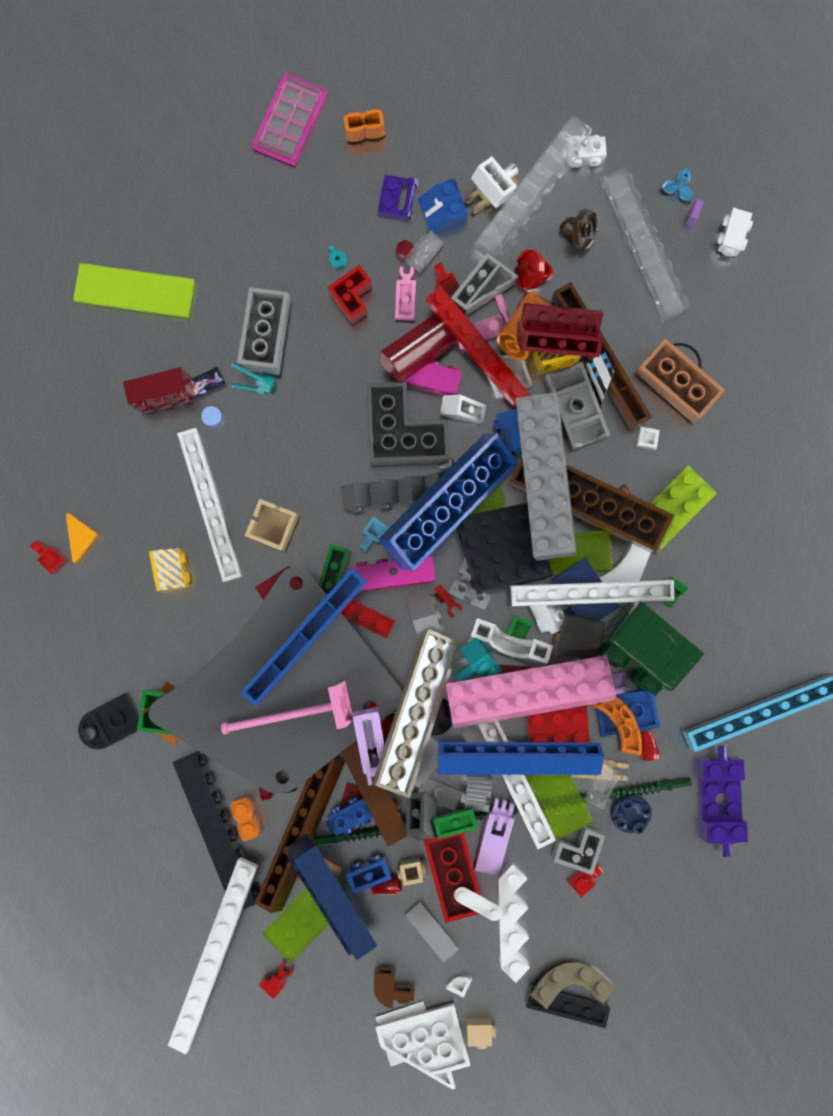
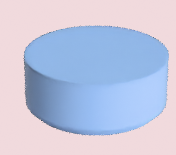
[201,406,222,427]

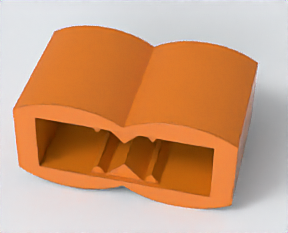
[344,109,385,142]
[231,794,262,841]

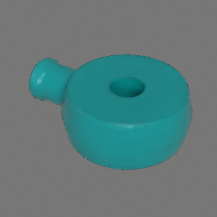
[328,245,347,269]

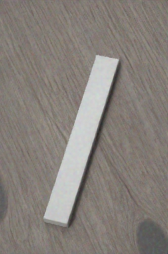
[177,427,242,582]
[511,580,674,606]

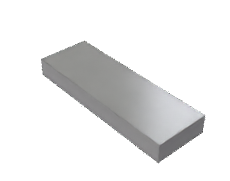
[405,900,459,963]

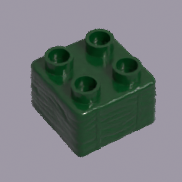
[597,601,704,696]

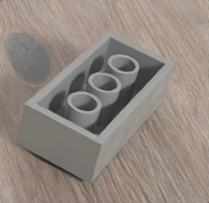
[237,287,291,375]

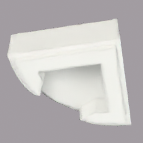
[445,975,472,998]

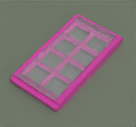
[252,72,328,166]

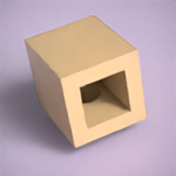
[466,1018,496,1049]

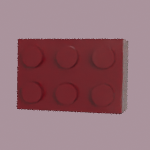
[123,367,195,414]

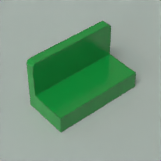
[433,807,478,839]

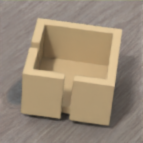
[245,499,299,552]

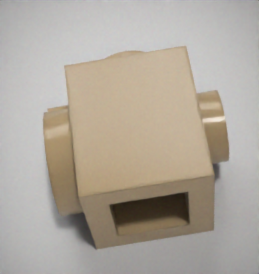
[397,857,428,886]

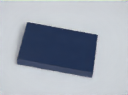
[552,557,620,629]

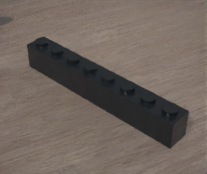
[172,751,259,910]

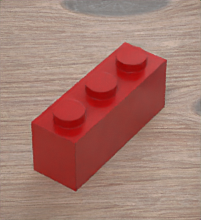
[341,600,395,639]

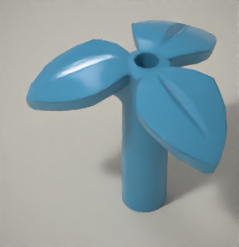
[662,167,693,200]

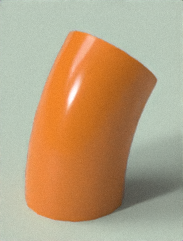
[497,291,554,361]

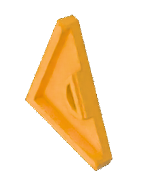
[66,513,99,564]

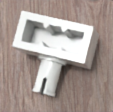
[471,157,518,208]

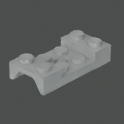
[544,362,610,451]

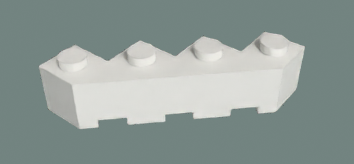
[497,860,530,983]

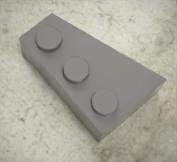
[451,253,518,316]

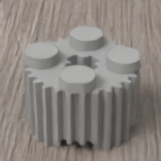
[461,775,492,812]

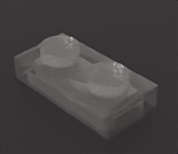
[404,230,443,274]
[584,764,621,810]

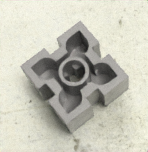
[449,559,491,611]

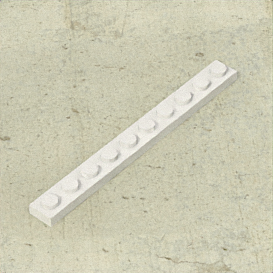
[451,657,556,849]
[168,857,259,1054]

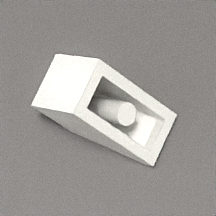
[440,395,486,424]

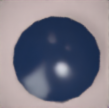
[612,795,652,834]

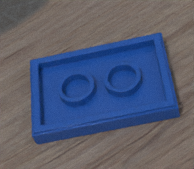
[595,690,660,737]

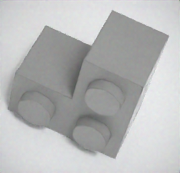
[405,588,445,642]
[551,825,605,875]

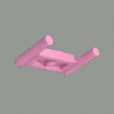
[458,294,510,350]

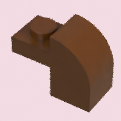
[374,968,414,1009]

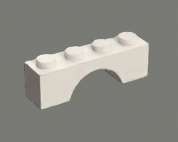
[468,618,553,668]

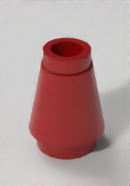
[640,731,660,762]
[371,874,402,895]

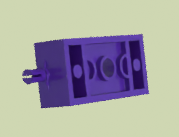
[698,745,748,857]

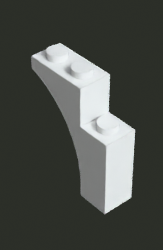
[599,543,650,582]

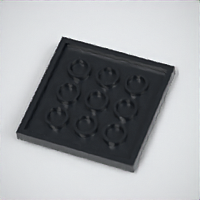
[456,503,553,595]

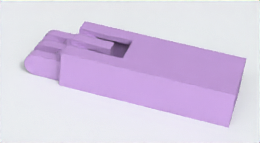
[352,707,385,786]
[474,798,515,876]

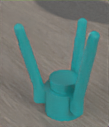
[230,362,276,395]

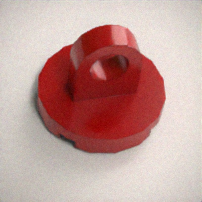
[515,249,553,290]

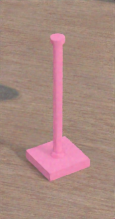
[221,681,353,735]

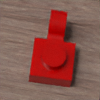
[434,262,460,296]
[30,540,67,574]
[434,584,462,618]
[567,863,603,898]

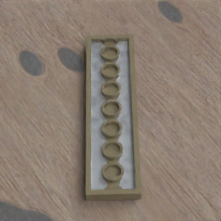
[372,628,460,798]

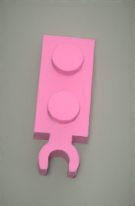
[395,266,416,321]

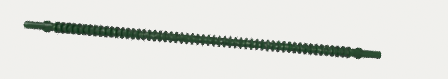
[314,778,692,845]

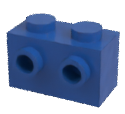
[346,854,392,894]

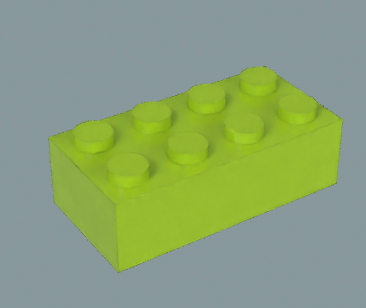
[649,465,717,550]

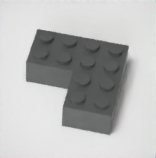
[367,382,449,466]

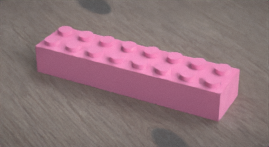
[446,655,616,729]

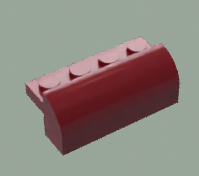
[517,303,604,357]

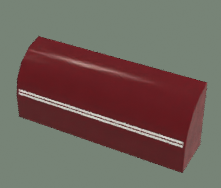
[379,313,458,383]

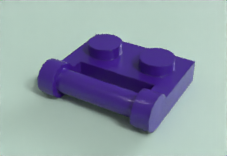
[378,174,419,219]

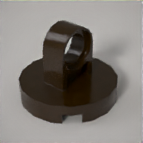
[560,209,598,250]

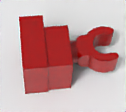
[259,960,294,999]

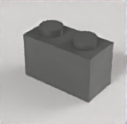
[406,791,437,841]

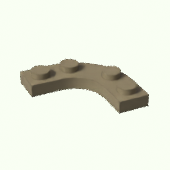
[530,963,615,1009]

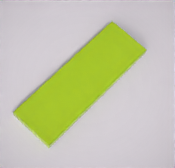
[73,263,195,319]

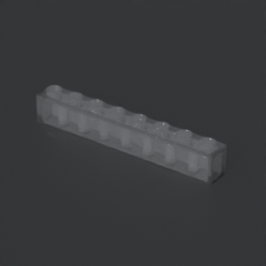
[474,115,592,259]
[601,167,689,322]

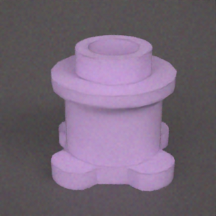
[612,672,628,694]

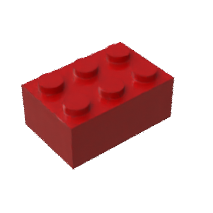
[525,706,590,743]

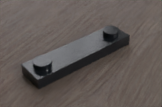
[526,985,610,1028]

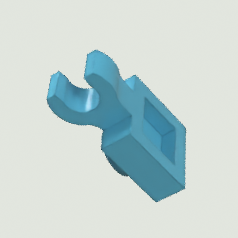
[359,517,389,553]

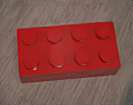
[424,833,481,923]

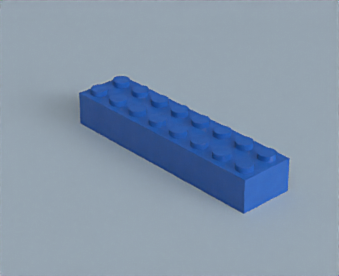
[378,433,519,571]

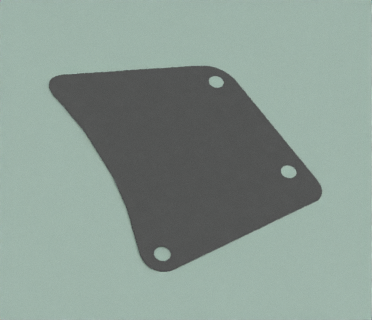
[149,566,402,793]

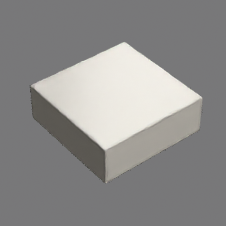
[636,426,660,450]

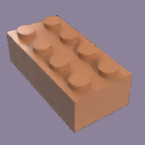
[635,338,725,424]

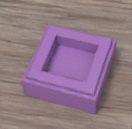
[686,199,704,226]

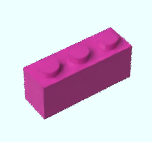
[403,361,462,396]

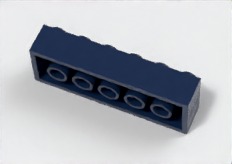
[286,834,377,960]

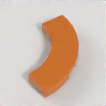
[587,697,642,755]

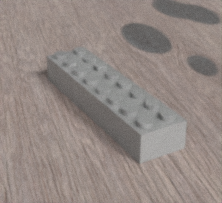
[516,392,577,561]

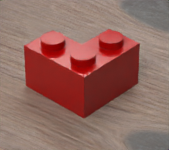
[328,264,372,325]

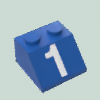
[418,178,468,235]

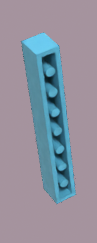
[682,673,833,752]

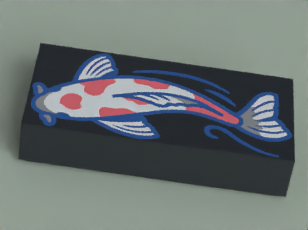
[191,367,226,402]

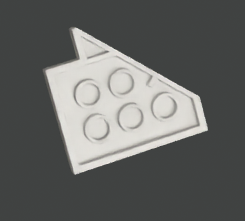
[375,1002,470,1090]

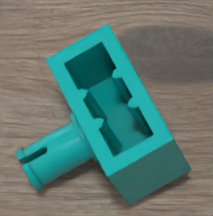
[454,637,502,681]

